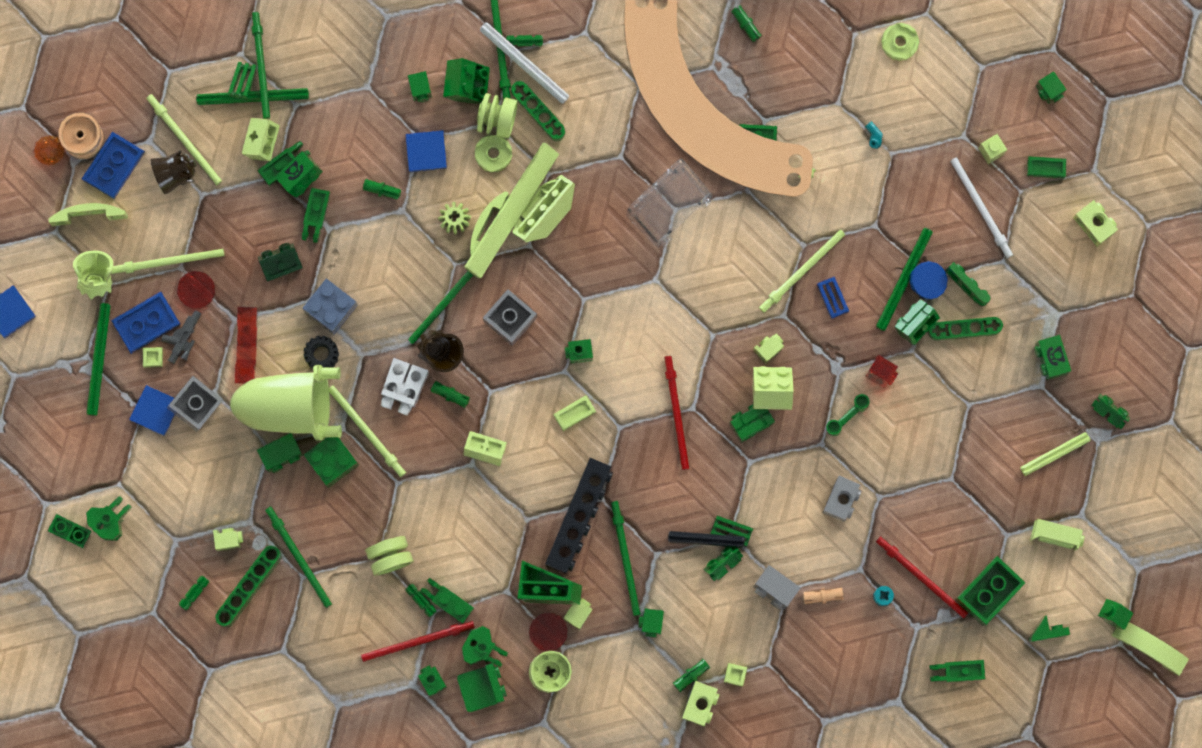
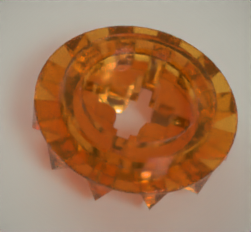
[33,135,65,165]

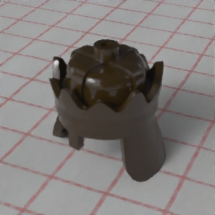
[151,150,196,194]
[417,329,464,372]

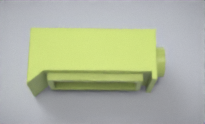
[1030,519,1085,551]

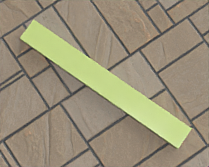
[464,143,559,278]

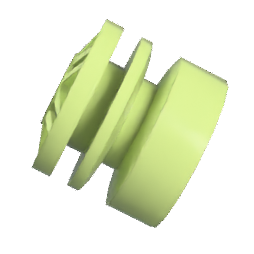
[477,93,518,139]
[529,651,572,693]

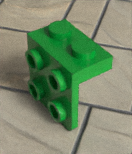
[457,663,507,712]

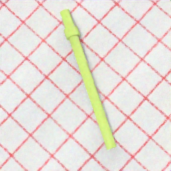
[146,94,222,186]
[759,230,845,313]
[111,249,225,274]
[329,385,406,478]

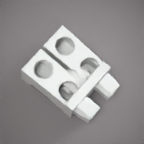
[381,358,429,416]

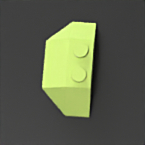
[512,175,575,242]

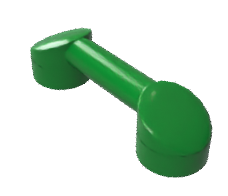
[826,394,870,436]

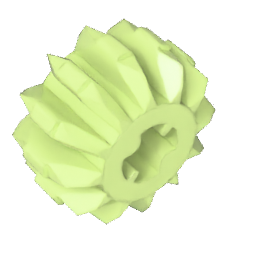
[438,202,471,235]

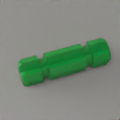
[506,35,543,47]
[179,576,209,610]
[405,584,436,617]

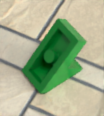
[1028,615,1070,642]

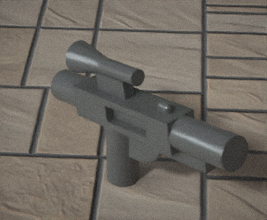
[161,310,202,364]

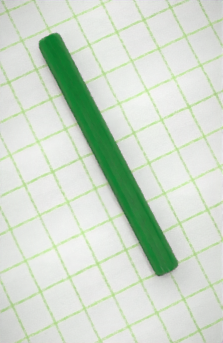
[196,88,309,105]
[876,228,933,331]
[86,303,111,416]

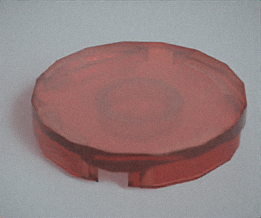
[177,271,215,309]
[529,613,568,651]

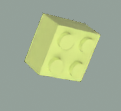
[752,366,794,410]

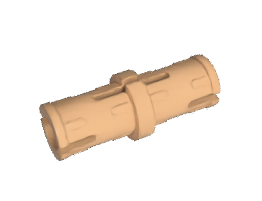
[803,588,843,604]

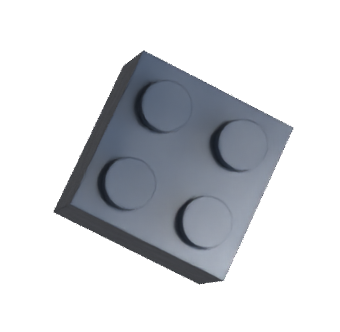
[302,278,358,335]

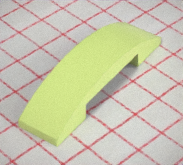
[470,191,509,255]
[49,203,128,226]
[1112,622,1189,676]

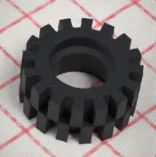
[303,335,339,368]

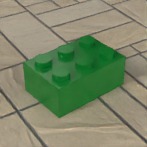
[955,556,1026,626]

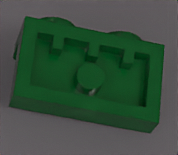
[258,243,303,282]

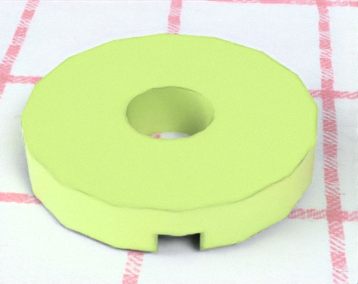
[881,23,919,61]
[475,135,512,173]

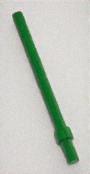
[490,0,511,101]
[251,12,270,119]
[408,269,475,345]
[611,501,641,616]
[265,506,332,608]

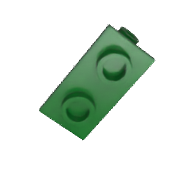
[1091,394,1130,429]
[703,547,743,581]

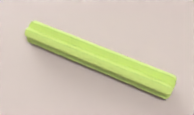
[1020,432,1090,476]

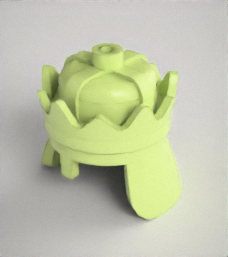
[73,250,113,300]

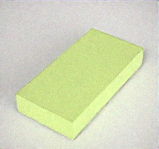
[553,395,596,431]

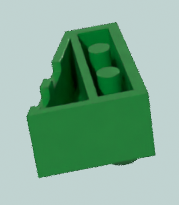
[517,560,582,605]

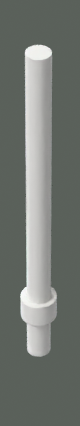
[950,157,1013,259]

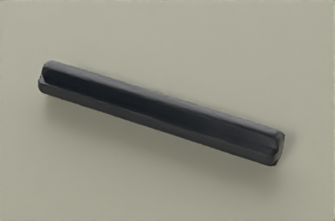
[668,531,745,548]

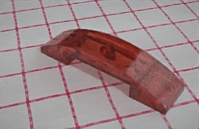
[235,307,258,384]

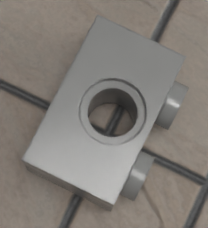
[823,476,861,522]

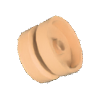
[59,113,104,159]

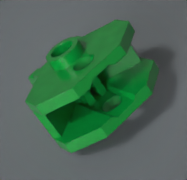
[86,496,132,541]
[462,626,508,668]

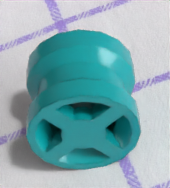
[873,586,894,606]

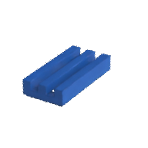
[817,276,849,319]

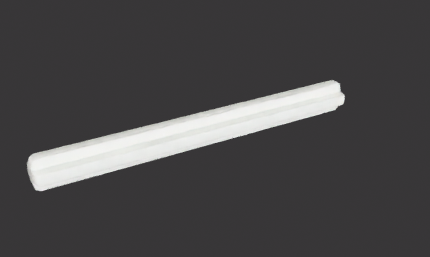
[480,23,569,104]

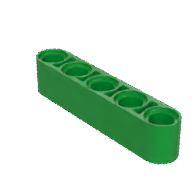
[215,546,282,627]

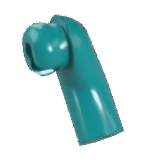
[865,121,883,149]

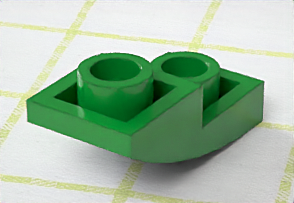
[47,514,91,548]

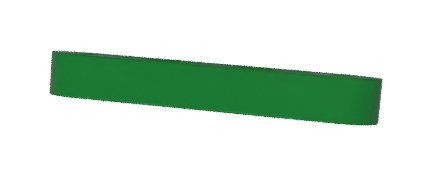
[511,81,565,141]
[928,317,1003,341]

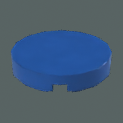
[910,261,948,300]

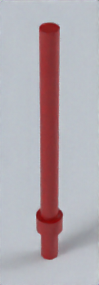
[664,356,690,470]
[876,536,968,619]
[361,621,475,662]

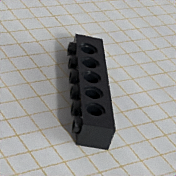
[545,458,613,575]

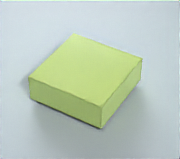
[143,347,163,368]
[724,663,747,687]

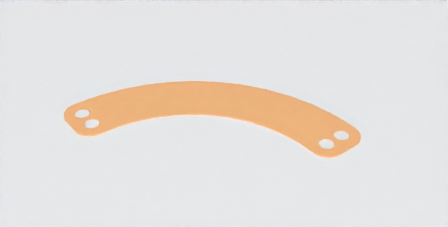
[624,0,813,197]

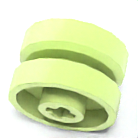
[365,536,414,576]

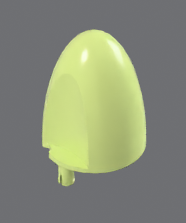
[230,365,342,441]

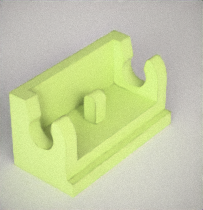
[464,431,507,466]

